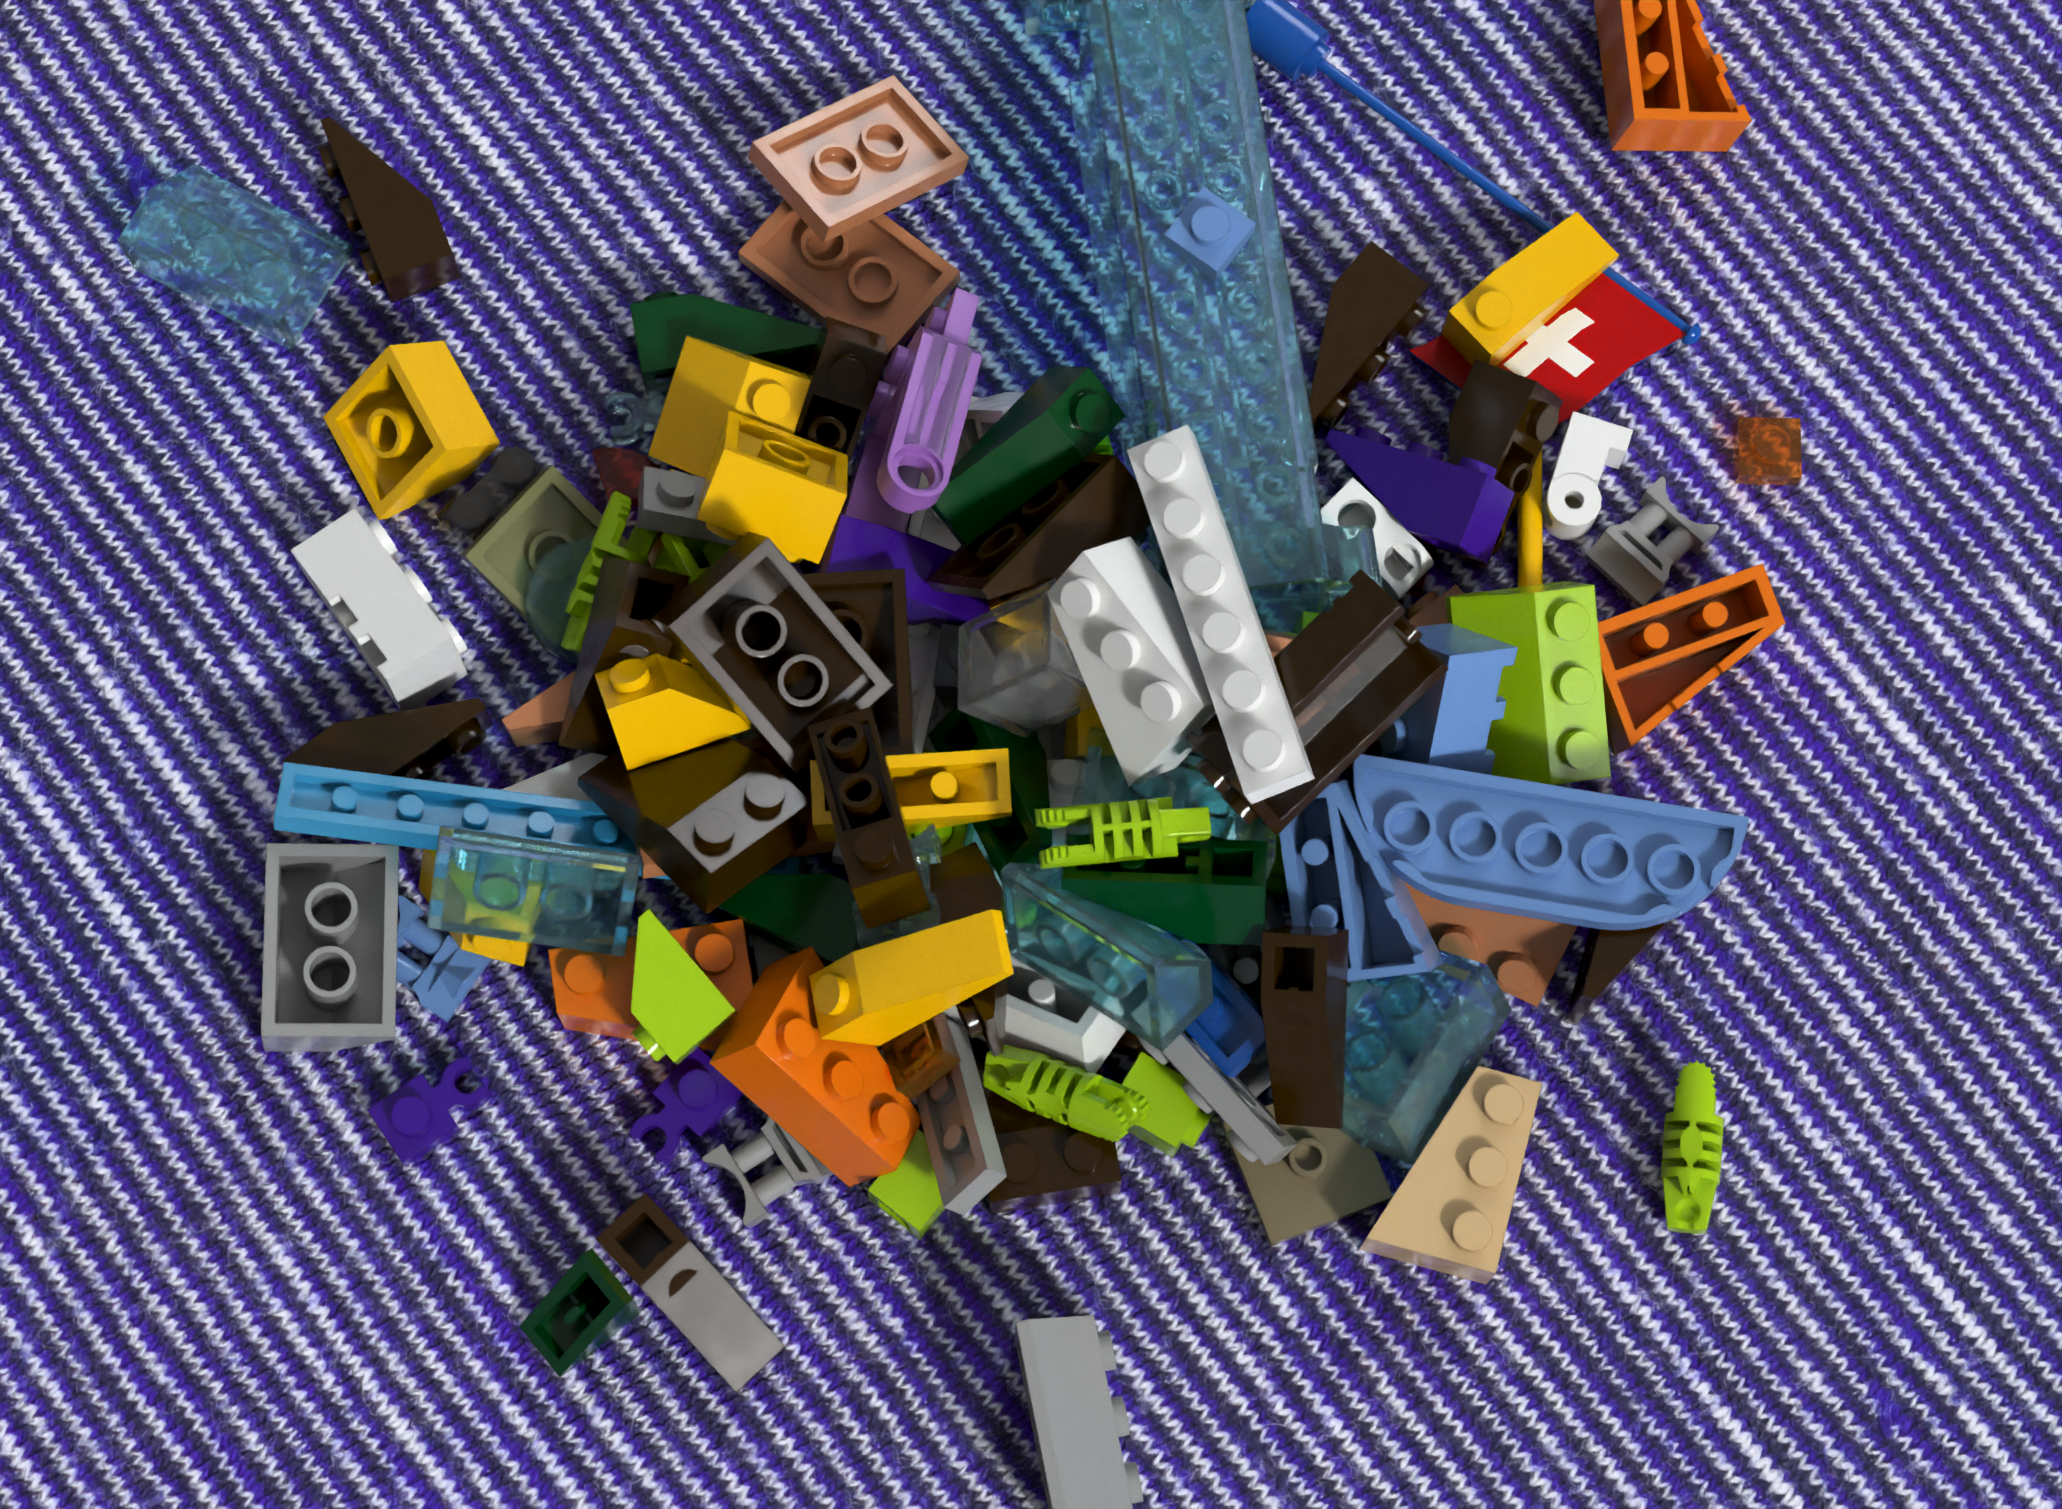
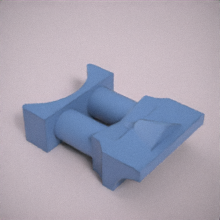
[396,895,492,1023]

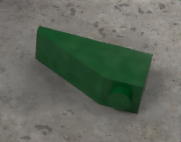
[630,291,821,395]
[931,367,1126,545]
[928,693,1053,886]
[1062,834,1268,946]
[708,873,902,967]

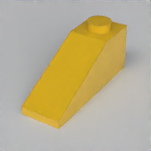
[1441,212,1619,366]
[810,748,1012,842]
[809,909,1014,1046]

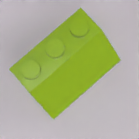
[1445,581,1611,785]

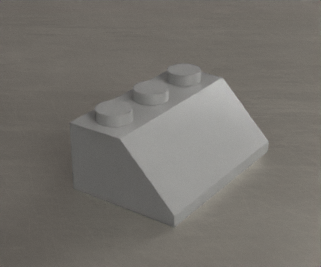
[261,843,399,1052]
[1015,1315,1144,1509]

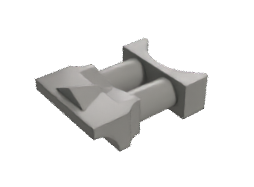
[1584,476,1719,607]
[702,1117,834,1228]

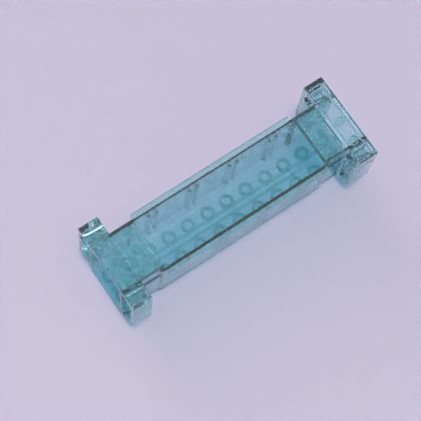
[1020,0,1383,633]

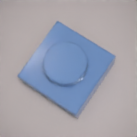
[1163,186,1256,281]

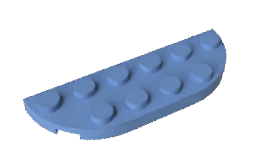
[1352,754,1749,930]

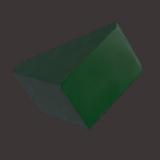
[519,1249,642,1377]

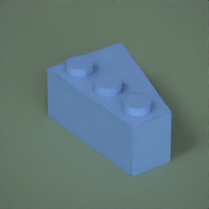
[1378,623,1518,775]
[1279,778,1444,982]

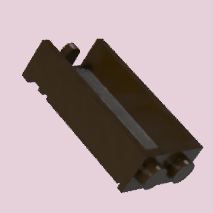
[1186,569,1449,836]

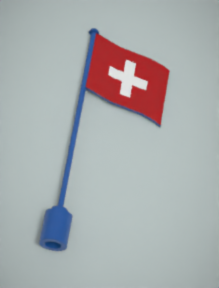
[1234,0,1701,427]

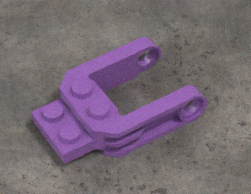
[840,288,983,533]

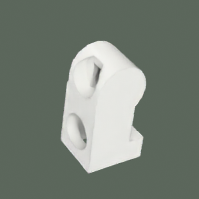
[1542,411,1633,541]
[1310,477,1434,601]

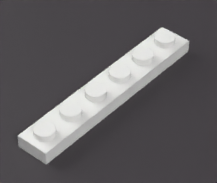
[1127,424,1315,804]

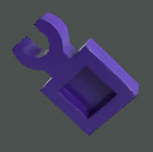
[629,1047,745,1167]
[367,1057,492,1167]

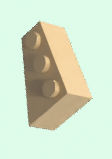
[1359,1066,1542,1284]

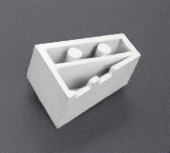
[291,508,468,711]
[1047,536,1216,787]
[932,927,1152,1073]

